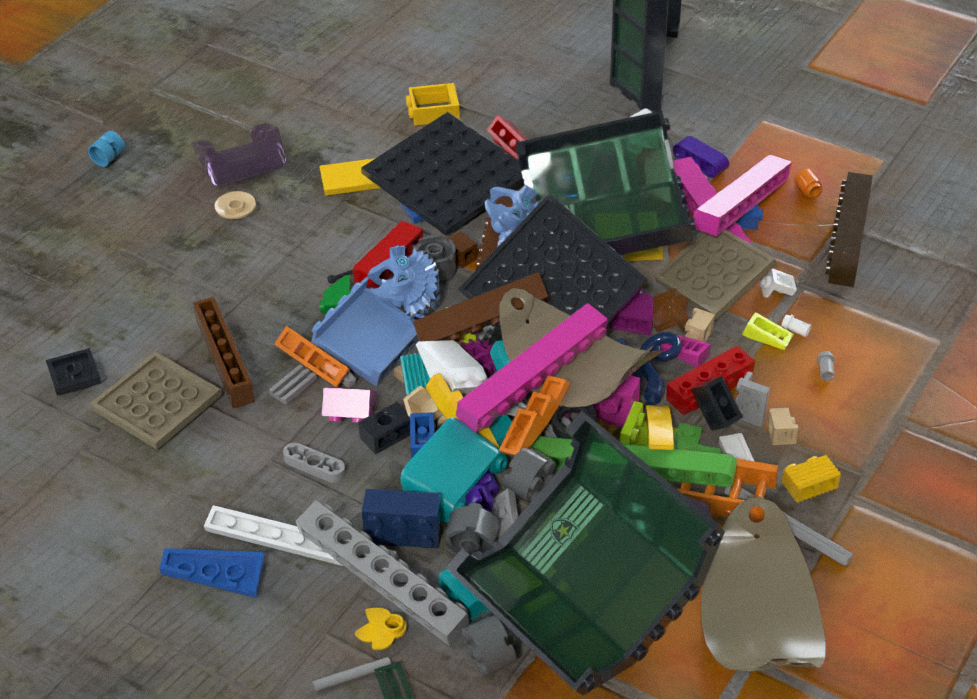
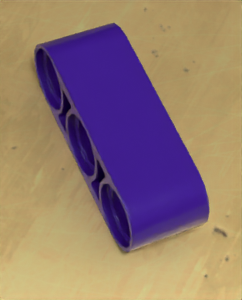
[673,136,729,178]

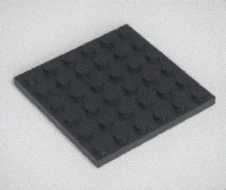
[361,112,524,236]
[458,193,648,329]

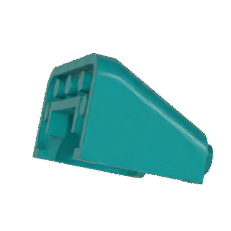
[400,417,507,523]

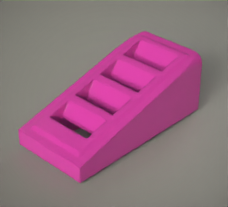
[660,335,711,367]

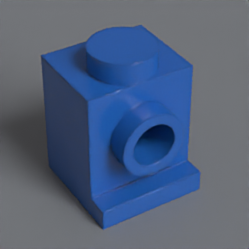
[736,204,763,229]

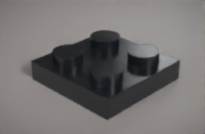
[46,348,101,396]

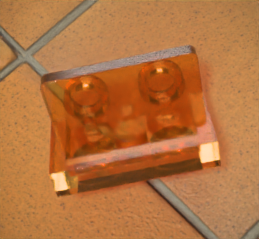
[653,288,689,332]

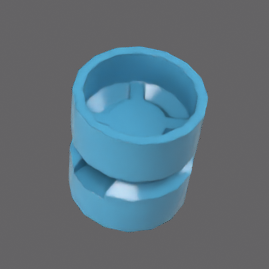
[88,131,125,167]

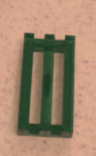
[374,662,413,699]

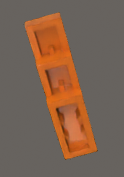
[274,326,350,388]
[499,375,570,456]

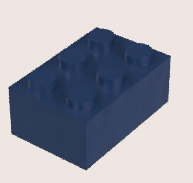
[362,489,442,549]

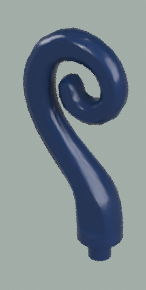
[640,332,682,405]

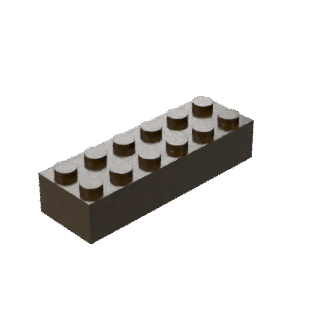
[825,172,873,287]

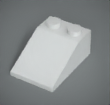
[416,340,488,397]

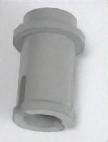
[817,351,835,381]

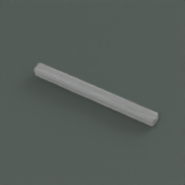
[725,485,853,566]

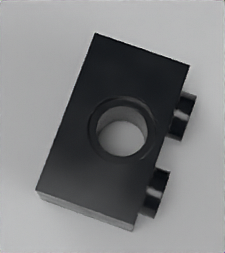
[690,375,743,431]
[358,402,410,455]

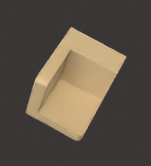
[403,386,443,421]

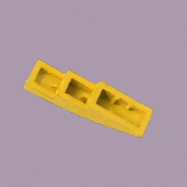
[426,373,499,448]
[646,405,674,450]

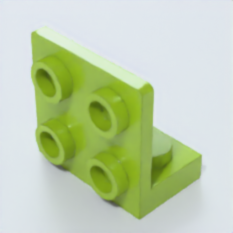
[620,401,678,447]

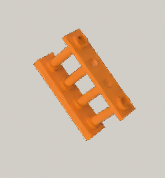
[669,450,778,523]

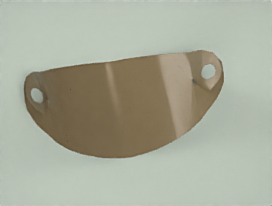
[499,288,662,407]
[701,497,826,672]

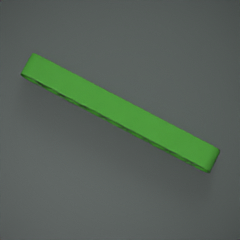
[530,436,737,487]

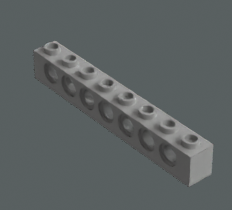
[295,500,470,647]

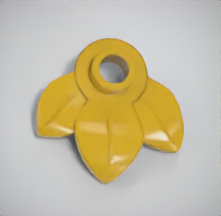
[355,608,407,650]

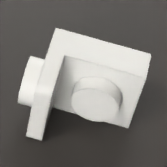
[760,269,797,298]

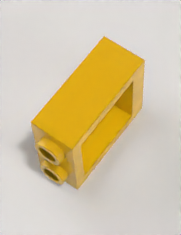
[406,83,460,126]

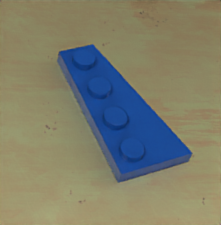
[160,548,265,598]

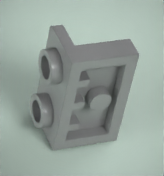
[735,371,770,427]

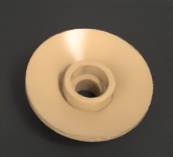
[215,191,256,219]

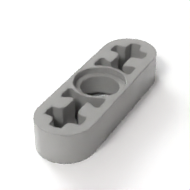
[283,443,345,483]

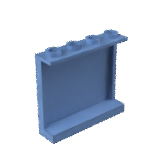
[311,277,425,387]

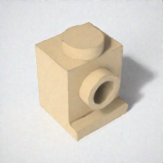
[685,308,715,342]
[767,408,798,445]

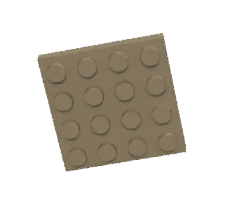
[654,229,776,320]
[90,352,222,449]

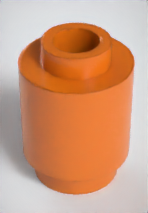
[794,169,823,198]

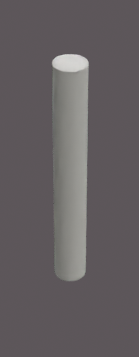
[312,657,391,692]

